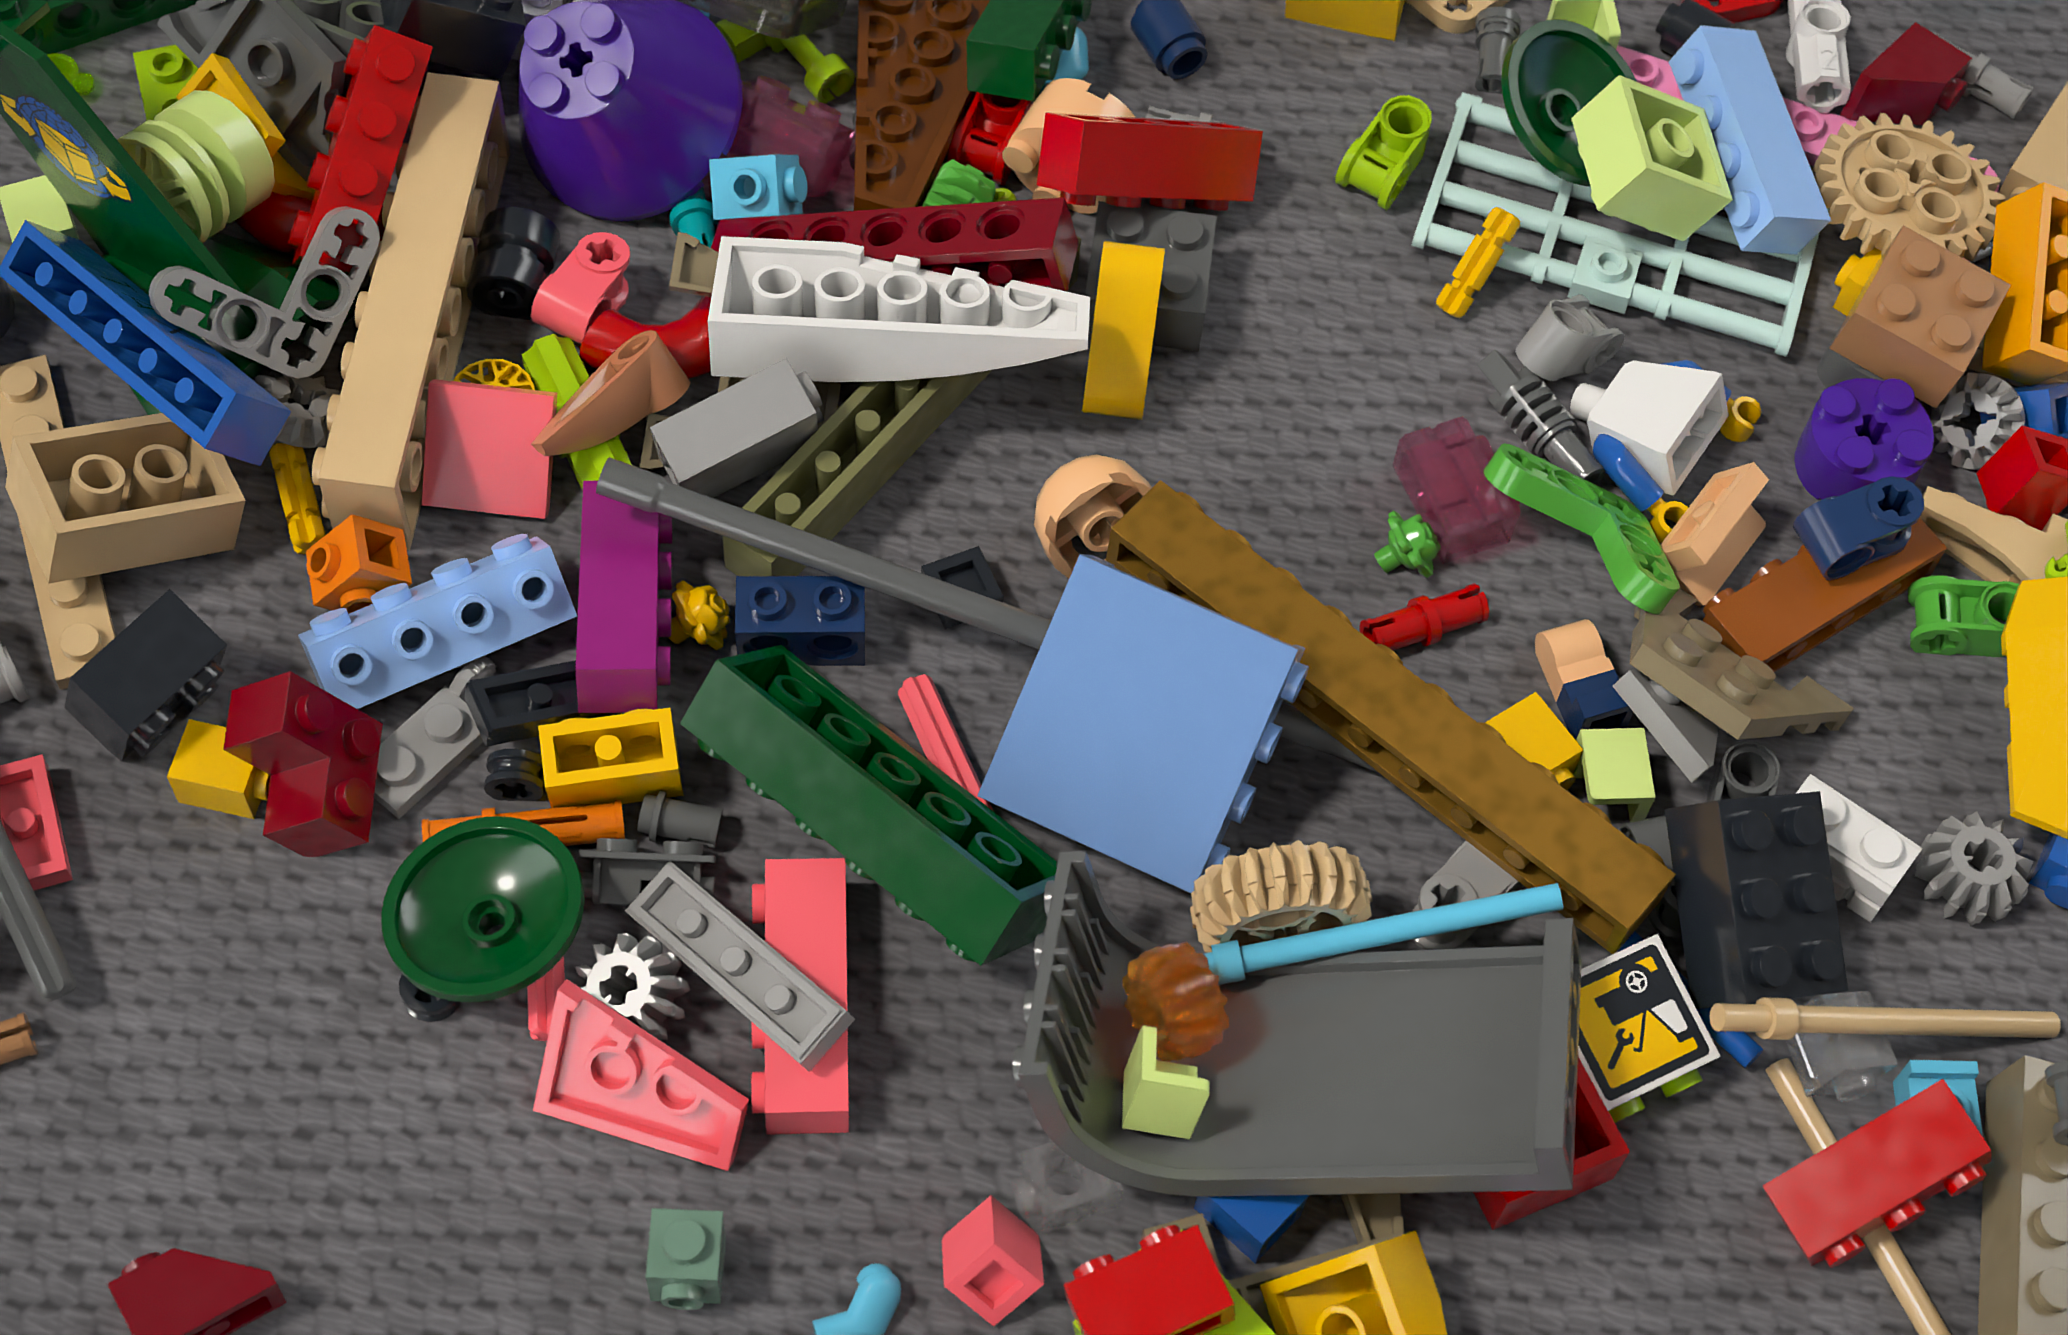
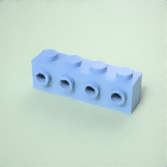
[1669,25,1831,255]
[298,534,577,709]

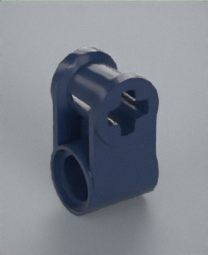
[1793,476,1924,580]

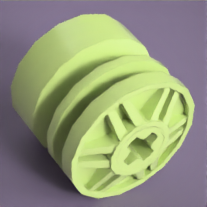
[118,90,275,243]

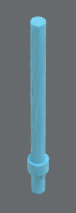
[1159,883,1563,989]

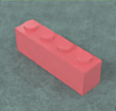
[751,858,849,1134]

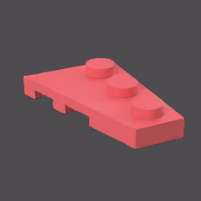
[533,979,749,1171]

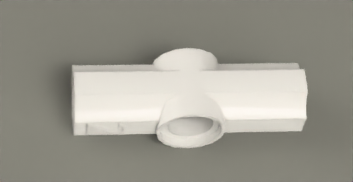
[1786,0,1851,113]

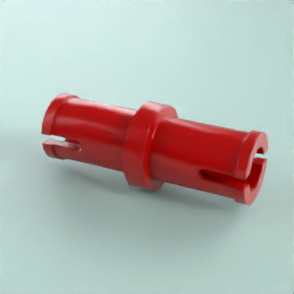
[1359,583,1489,651]

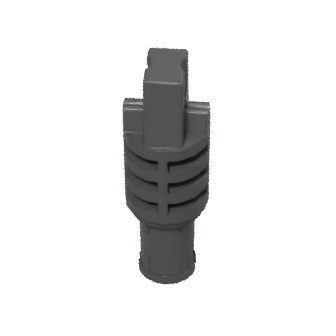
[1478,350,1606,485]

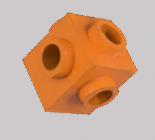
[306,514,412,614]

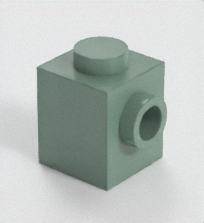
[646,1208,726,1310]

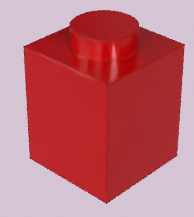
[1976,425,2068,531]

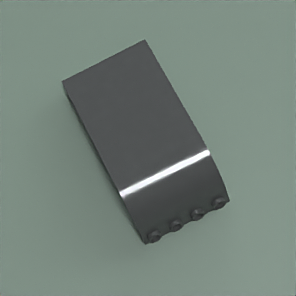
[1013,851,1582,1196]

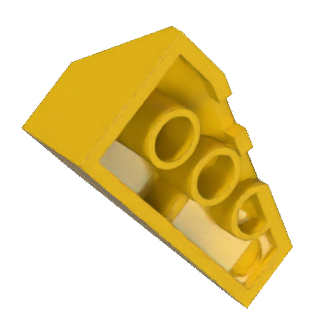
[2001,577,2068,839]

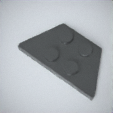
[157,0,347,182]

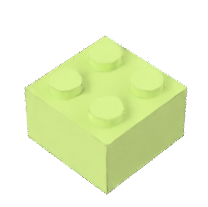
[1571,75,1733,241]

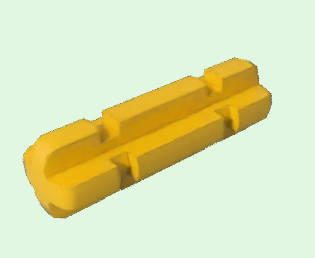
[1436,207,1520,318]
[269,443,326,554]

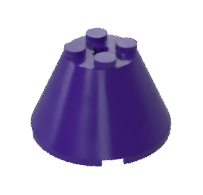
[519,0,742,221]

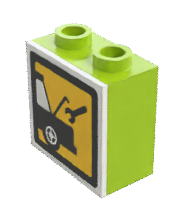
[1578,934,1721,1123]

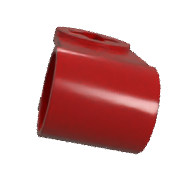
[947,92,1032,186]

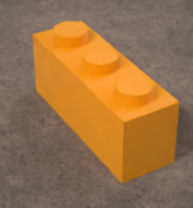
[1982,182,2068,386]

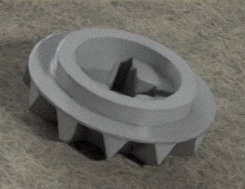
[255,369,341,448]
[1930,372,2025,470]

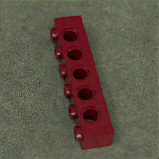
[711,197,1079,292]

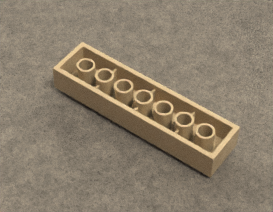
[312,72,510,550]

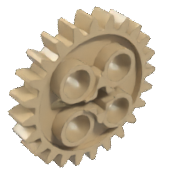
[1812,113,2005,262]

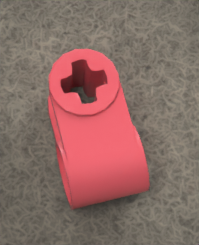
[531,232,630,344]

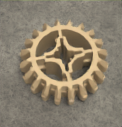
[1190,840,1372,953]

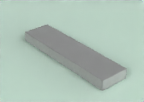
[625,861,855,1072]

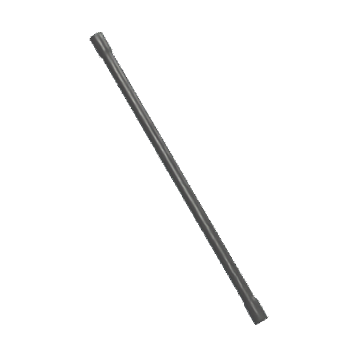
[596,457,1376,771]

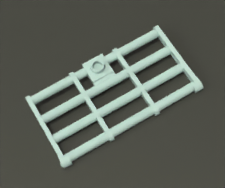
[1412,92,1830,357]

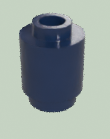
[1130,0,1208,79]

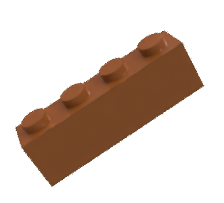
[1702,518,1947,672]

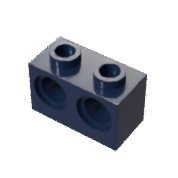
[735,576,865,666]

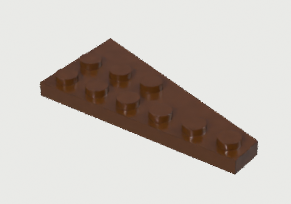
[854,0,990,211]

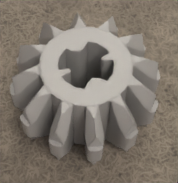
[1915,811,2034,927]
[575,933,691,1041]

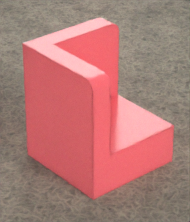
[942,1195,1044,1327]

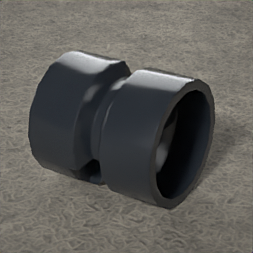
[467,207,560,320]

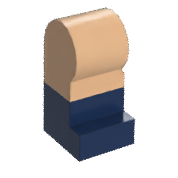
[1535,619,1634,740]

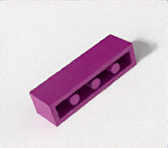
[576,481,673,713]

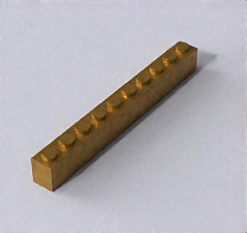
[1106,480,1676,955]

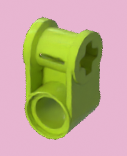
[1335,95,1432,210]

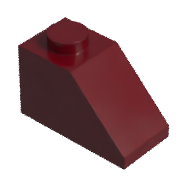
[1840,22,1973,125]
[107,1248,287,1335]

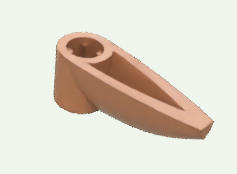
[531,330,690,456]

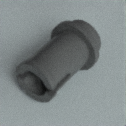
[637,790,724,849]

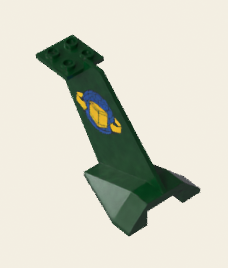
[0,0,360,415]

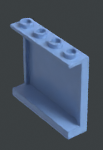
[977,554,1309,893]

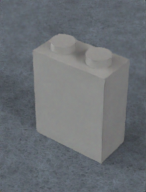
[650,358,824,498]

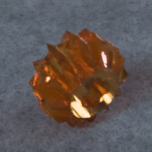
[1122,942,1229,1062]

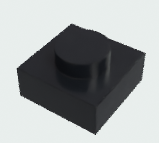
[921,546,1004,629]

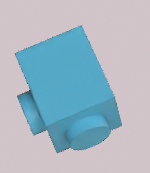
[709,155,807,220]

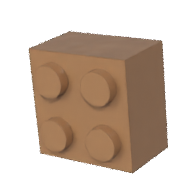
[1829,225,2011,408]

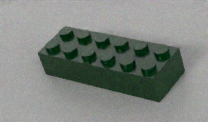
[680,645,1058,966]

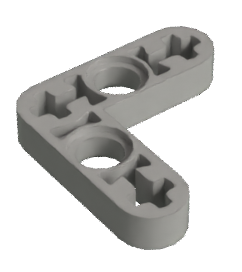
[149,206,380,378]

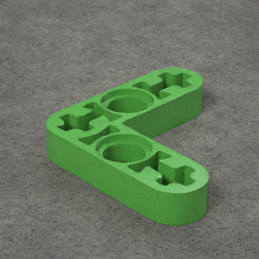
[1484,443,1680,614]

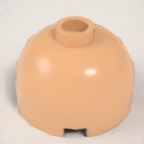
[1034,454,1152,578]

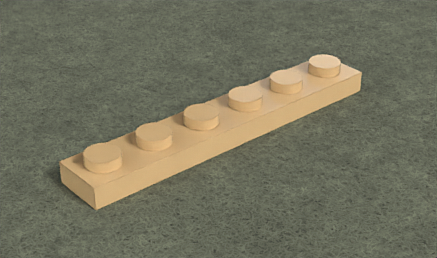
[0,355,116,690]

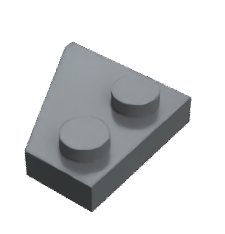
[1613,668,1719,783]

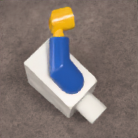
[1570,360,1761,543]

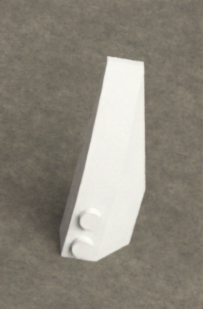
[708,236,1090,382]

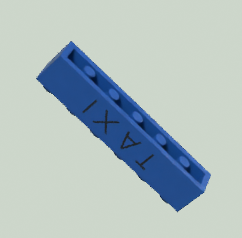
[0,220,291,466]

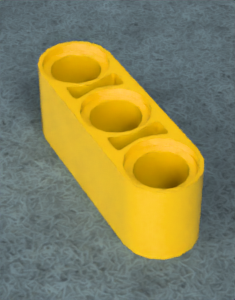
[1082,241,1165,420]

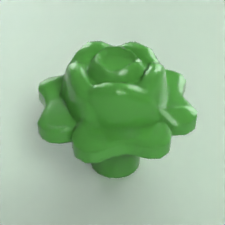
[1374,510,1441,578]

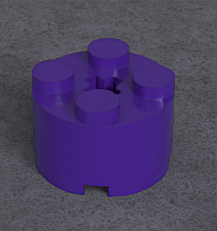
[1794,378,1934,500]

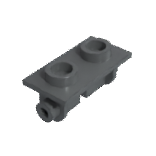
[579,838,718,905]

